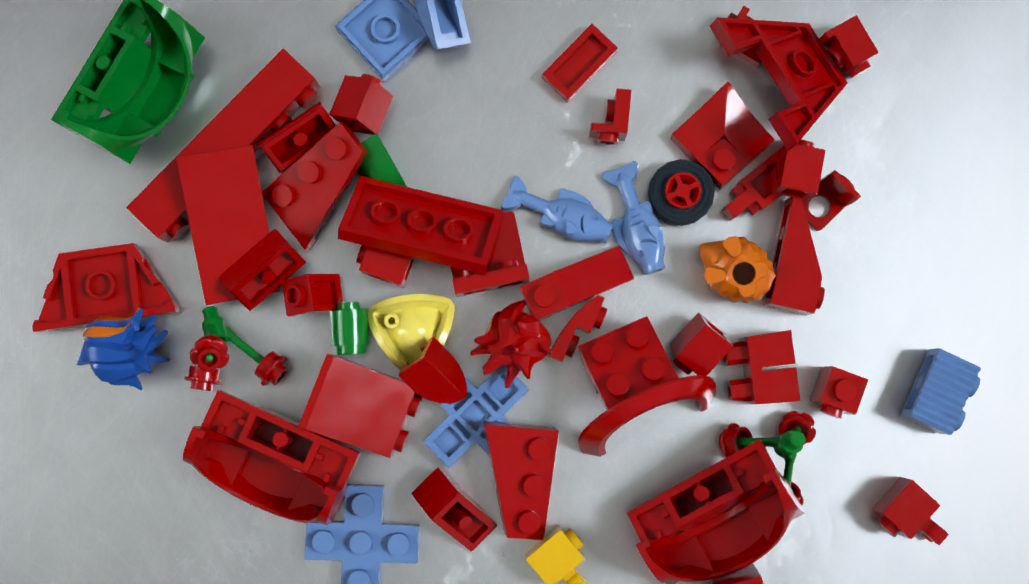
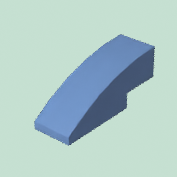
[414,0,471,50]

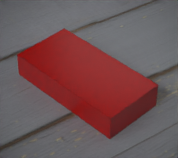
[542,24,618,103]

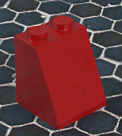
[298,354,423,458]

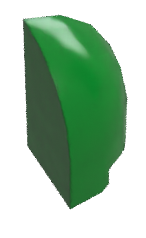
[357,133,407,187]

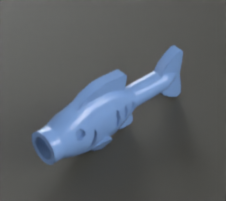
[602,161,666,275]
[501,176,614,244]

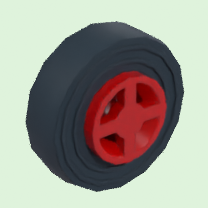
[648,159,715,226]

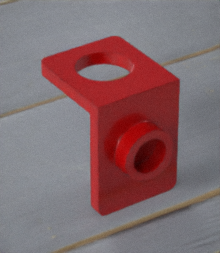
[801,170,861,231]

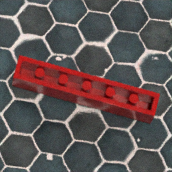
[126,48,321,243]

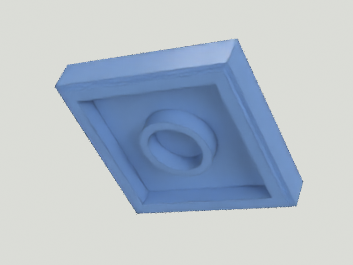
[334,0,430,81]

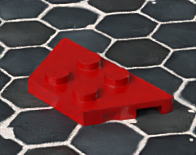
[32,243,180,332]

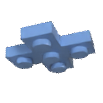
[423,366,529,468]
[304,484,420,584]

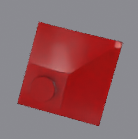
[670,82,775,190]

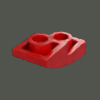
[548,295,607,362]

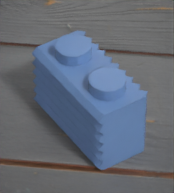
[900,348,981,435]

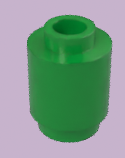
[330,302,369,355]

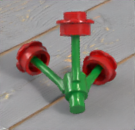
[184,306,289,392]
[719,411,816,506]

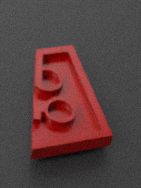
[262,122,368,250]
[483,421,559,540]

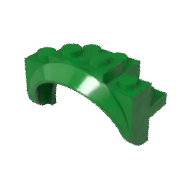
[51,0,205,164]

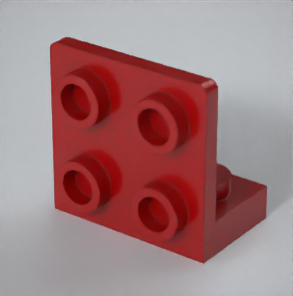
[451,211,530,297]

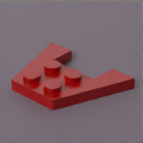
[709,17,848,151]

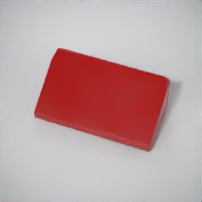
[258,102,336,173]
[220,229,306,311]

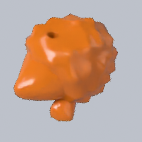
[699,236,775,303]

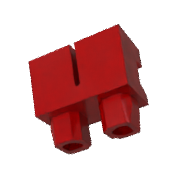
[723,330,801,404]

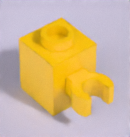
[525,525,588,584]

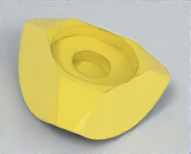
[368,294,455,370]

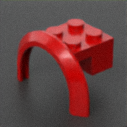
[578,316,716,457]

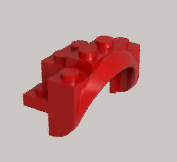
[183,390,361,526]
[627,439,805,584]

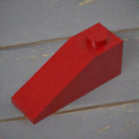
[763,195,825,316]
[520,245,634,321]

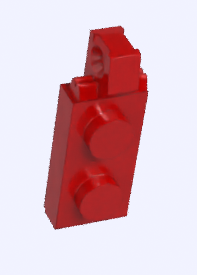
[722,145,785,221]

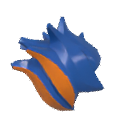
[76,308,170,390]

